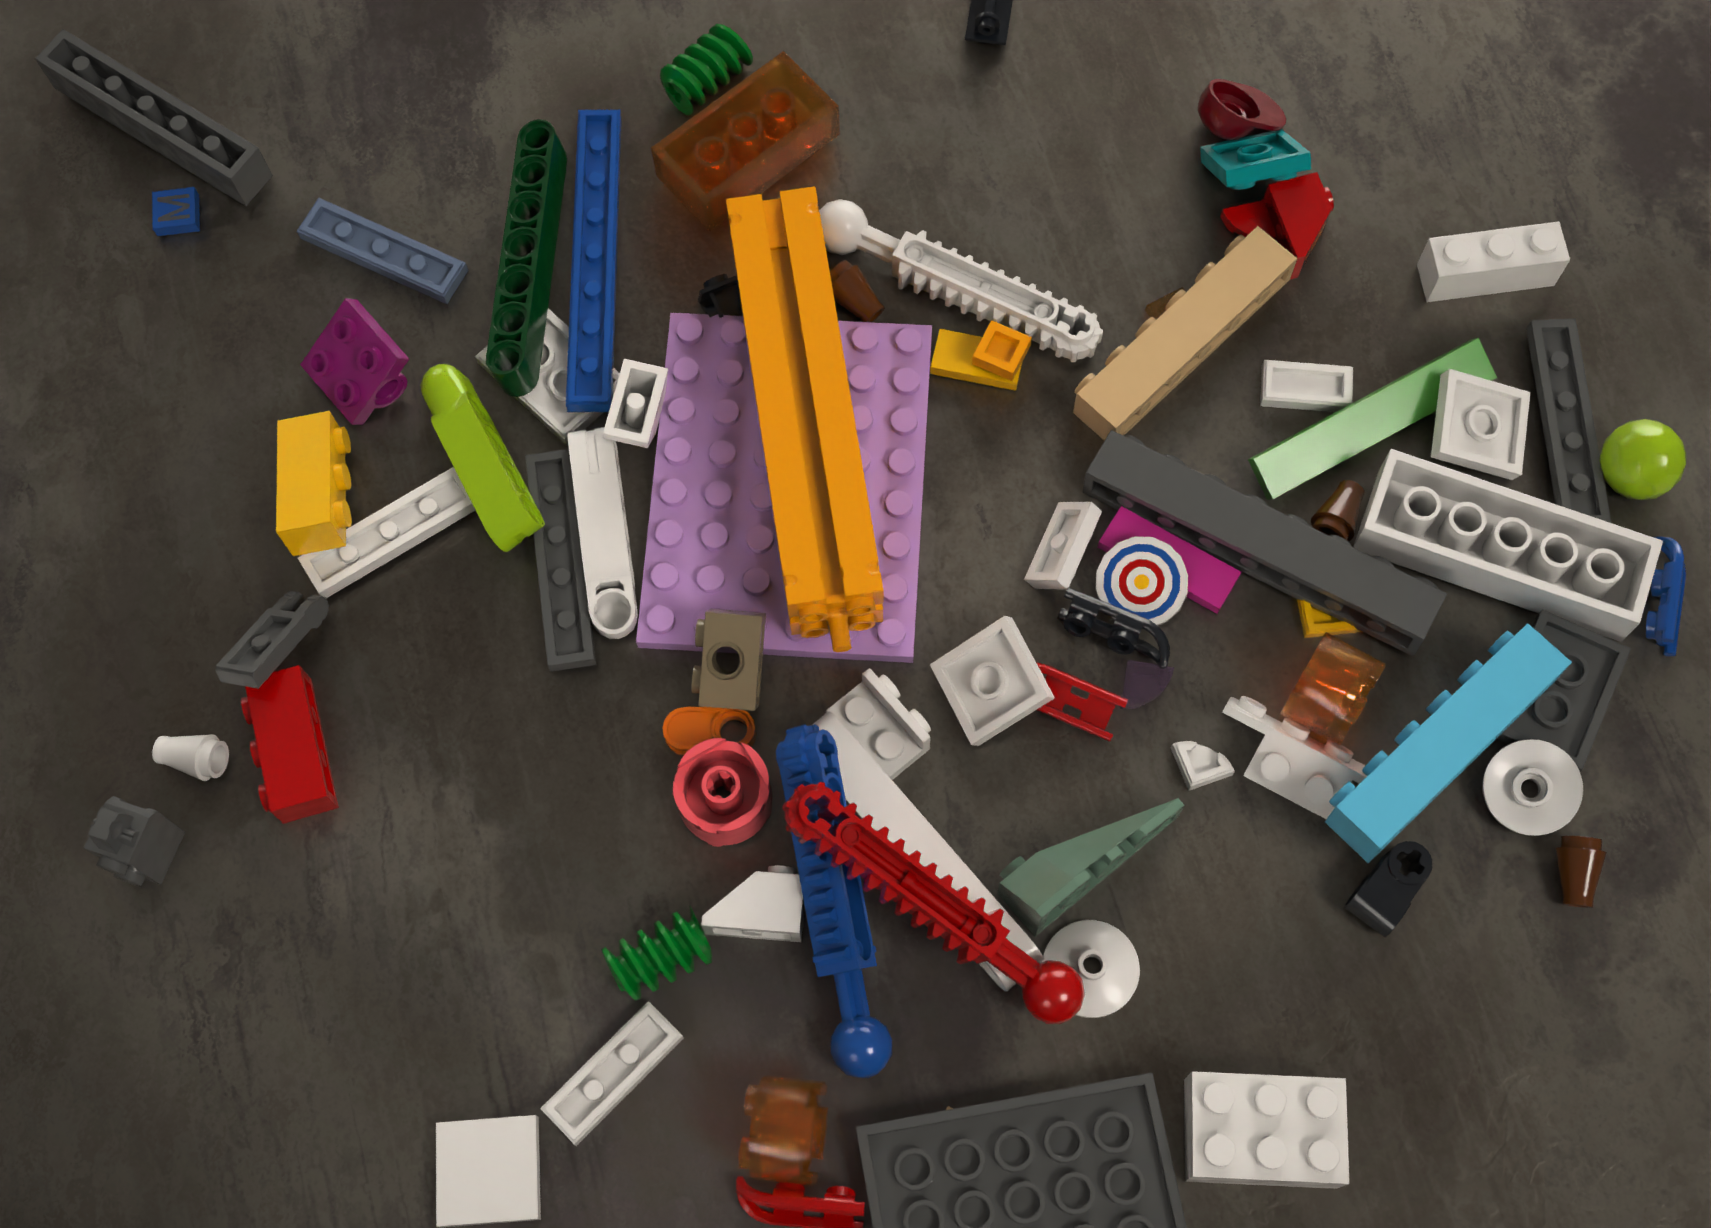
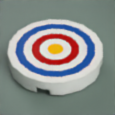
[1096,536,1188,626]

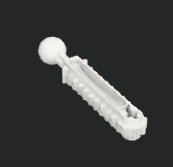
[819,199,1103,362]

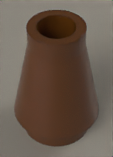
[830,260,885,322]
[1311,480,1365,542]
[1556,836,1607,908]

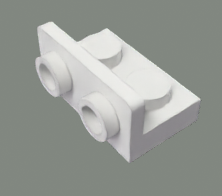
[826,668,931,780]

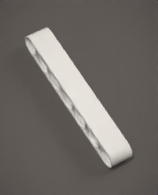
[812,711,1044,992]

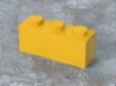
[276,411,352,556]

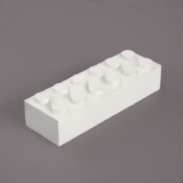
[1353,449,1663,642]

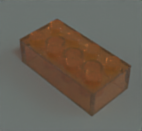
[651,51,840,231]

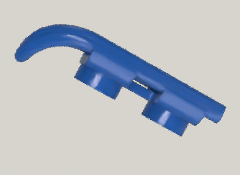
[1646,536,1686,656]

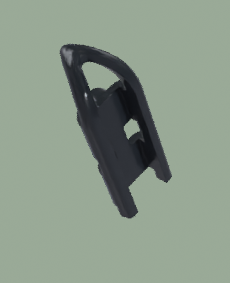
[1057,587,1170,669]

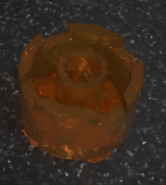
[1280,632,1386,745]
[738,1075,828,1186]

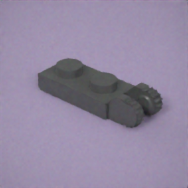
[215,591,329,689]

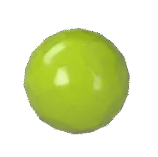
[1600,419,1686,500]

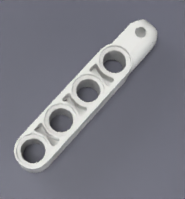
[568,427,638,639]

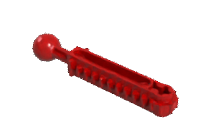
[782,782,1085,1024]

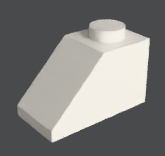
[603,359,668,448]
[701,865,805,942]

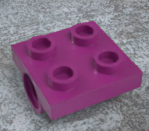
[300,298,409,425]

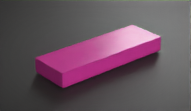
[1097,506,1241,614]

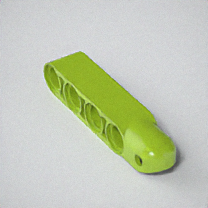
[420,364,545,552]

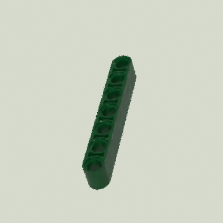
[486,119,568,397]

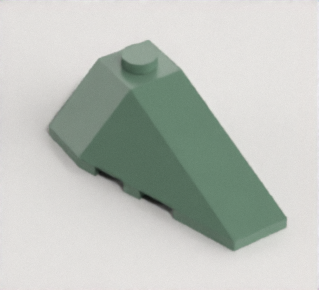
[997,798,1185,937]

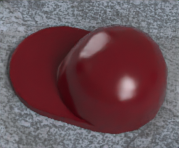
[1197,79,1286,140]

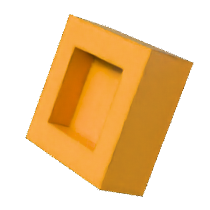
[972,320,1032,381]

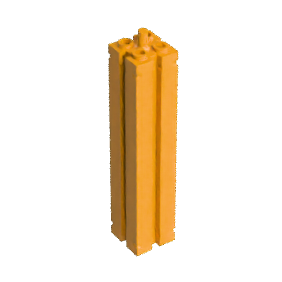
[726,186,884,652]

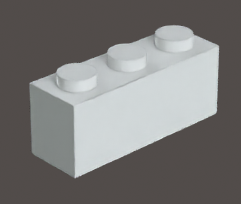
[1417,221,1570,302]

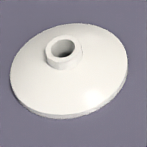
[1482,739,1583,836]
[1042,920,1140,1018]

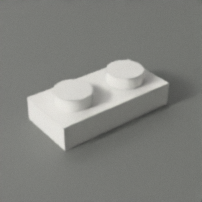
[1024,502,1102,590]

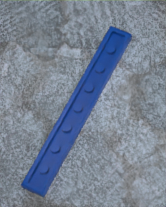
[566,110,622,412]

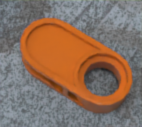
[662,707,757,756]

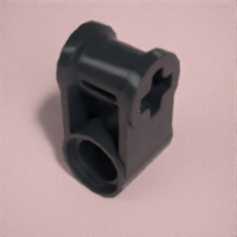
[1344,841,1432,937]

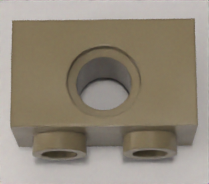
[692,609,766,711]

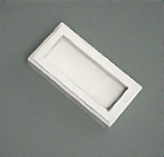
[1260,360,1353,412]

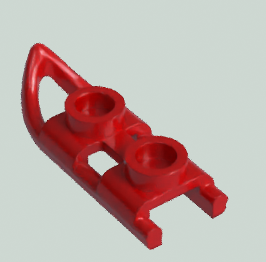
[1036,662,1128,742]
[736,1176,865,1228]

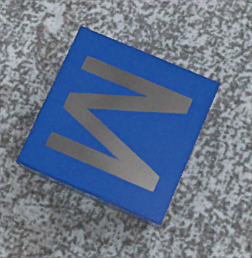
[152,187,200,236]

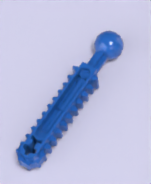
[776,724,892,1078]

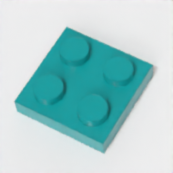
[1200,129,1312,190]

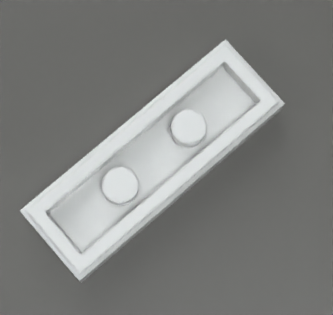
[540,1001,684,1146]

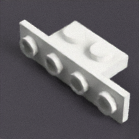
[1222,696,1367,819]

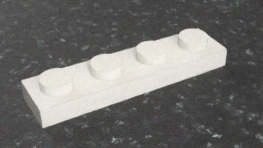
[298,467,475,598]

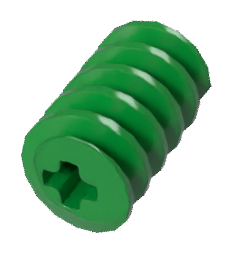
[660,24,753,116]
[601,905,712,1001]

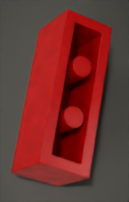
[241,665,339,824]

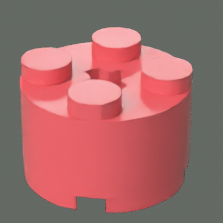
[673,738,773,847]

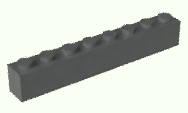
[1083,430,1447,657]

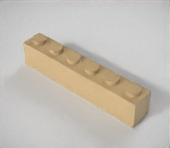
[1073,226,1297,441]

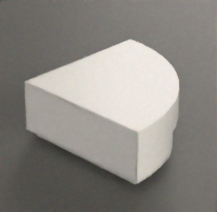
[1171,741,1235,791]

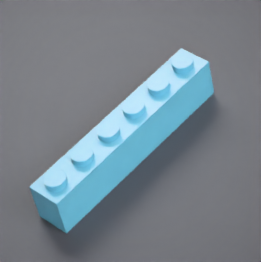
[1325,623,1572,863]

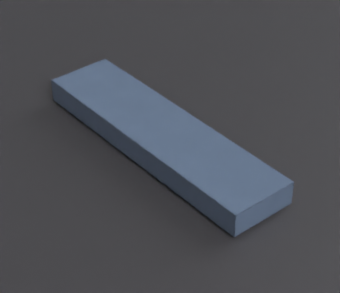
[297,198,469,304]

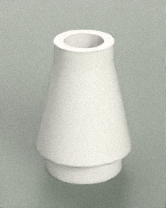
[152,734,229,781]

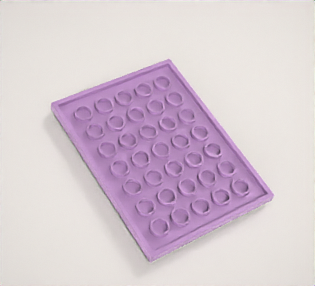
[636,313,932,663]

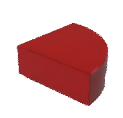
[1220,200,1277,240]

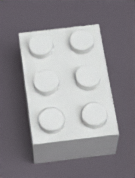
[1184,1071,1349,1189]

